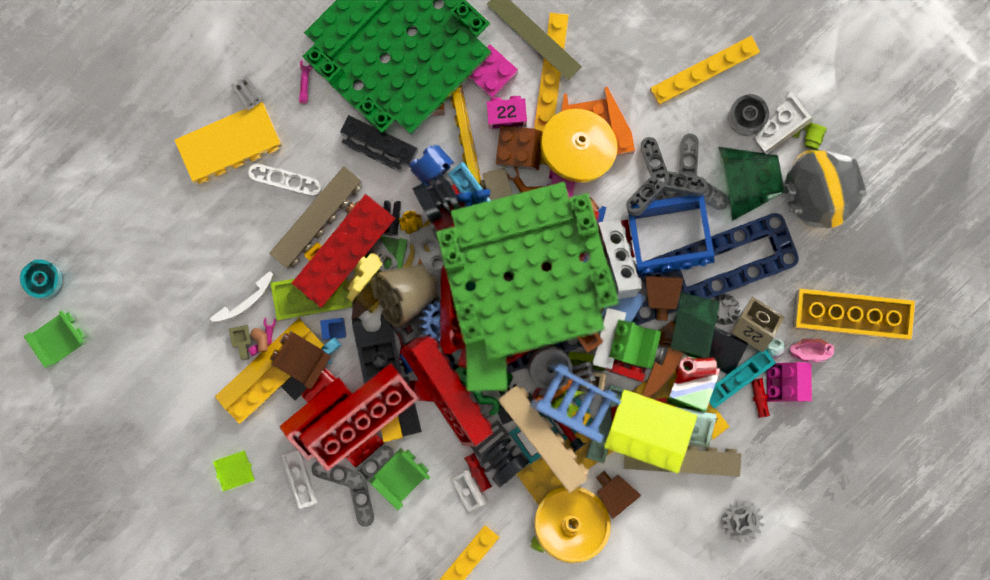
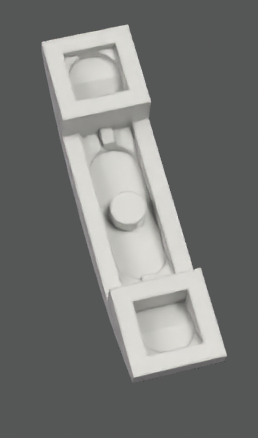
[210,271,274,323]

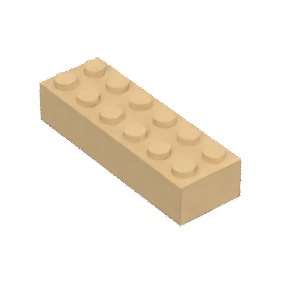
[498,385,589,493]

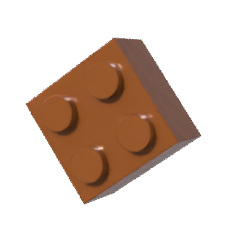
[495,126,542,170]

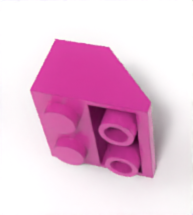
[767,362,812,402]

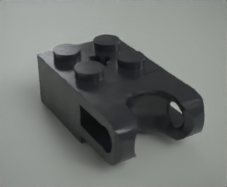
[352,314,402,384]

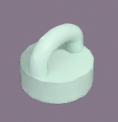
[766,339,785,359]

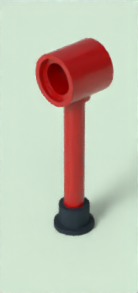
[532,387,586,453]

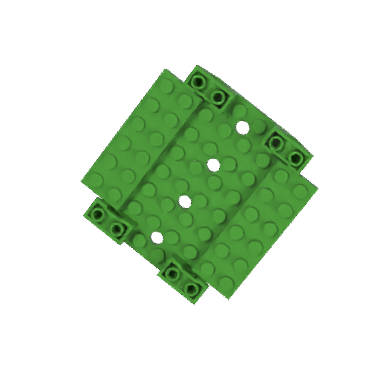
[436,182,619,360]

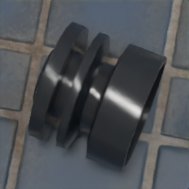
[412,173,460,224]
[478,437,530,488]

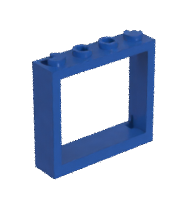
[628,195,715,276]

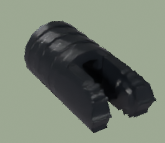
[383,200,401,236]

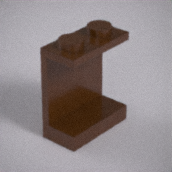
[269,331,331,389]

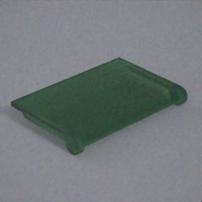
[670,293,720,358]

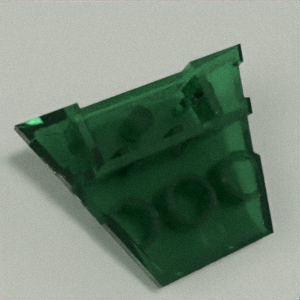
[718,146,784,221]

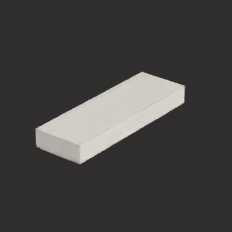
[593,308,626,369]
[281,449,317,510]

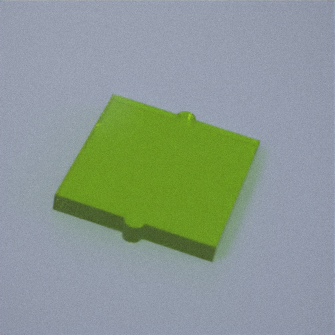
[213,450,255,491]

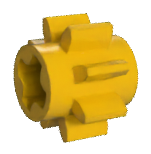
[399,211,423,234]

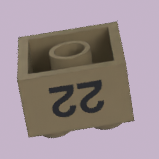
[731,296,785,352]

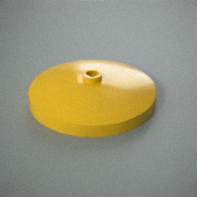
[540,109,617,182]
[534,487,611,563]

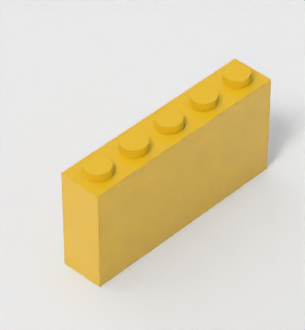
[174,102,282,185]

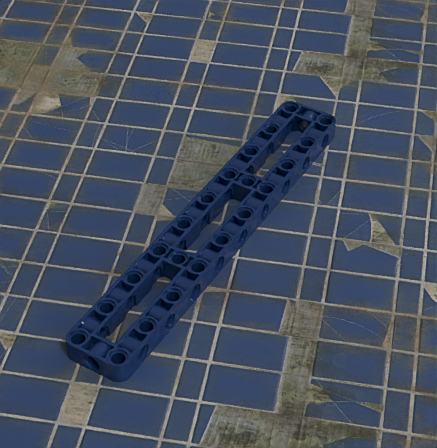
[445,213,799,388]

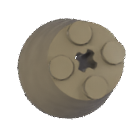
[371,264,438,327]

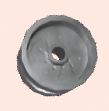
[527,345,573,390]

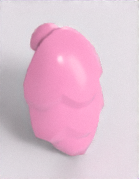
[790,339,834,362]

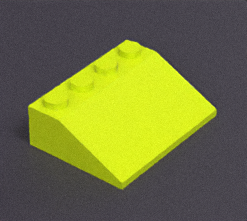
[604,389,697,473]

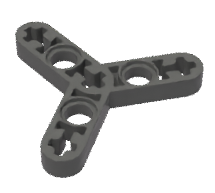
[645,133,729,210]
[626,137,707,216]
[311,445,394,527]

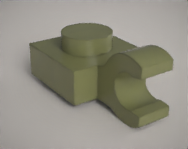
[229,325,252,360]

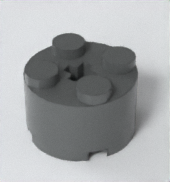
[729,94,769,135]

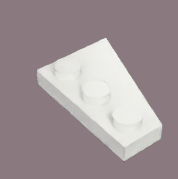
[755,91,813,155]

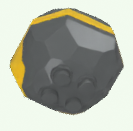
[782,150,866,228]

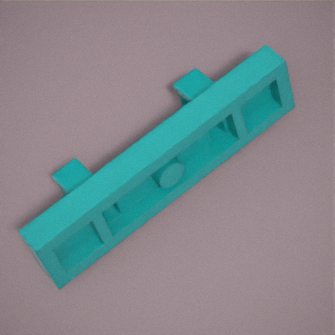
[709,350,776,409]

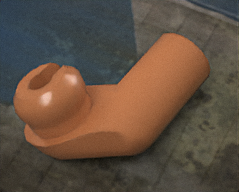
[250,328,268,352]

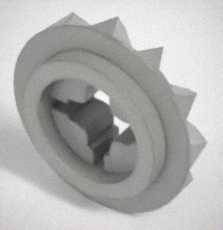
[709,294,740,325]

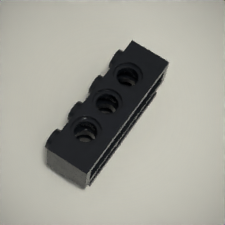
[340,115,418,173]

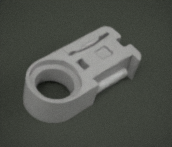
[368,239,398,271]

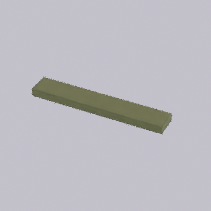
[487,0,582,81]

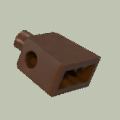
[645,276,683,321]
[596,470,642,519]

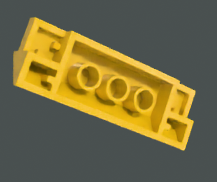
[215,318,324,424]

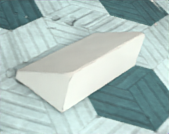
[451,469,489,513]

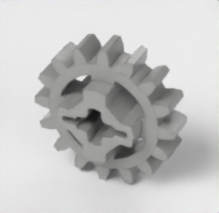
[722,501,764,543]

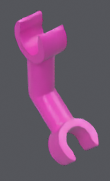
[299,60,312,103]
[248,317,276,356]

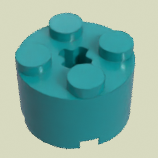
[20,259,63,299]

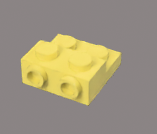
[346,253,383,301]

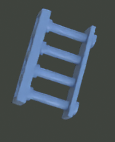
[530,364,622,443]

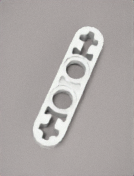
[248,164,321,196]

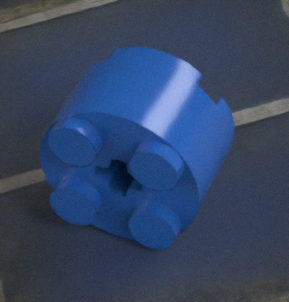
[409,145,454,187]

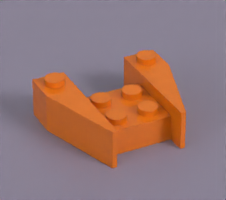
[561,87,635,156]

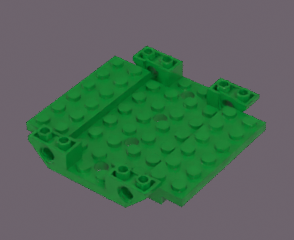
[302,0,492,135]

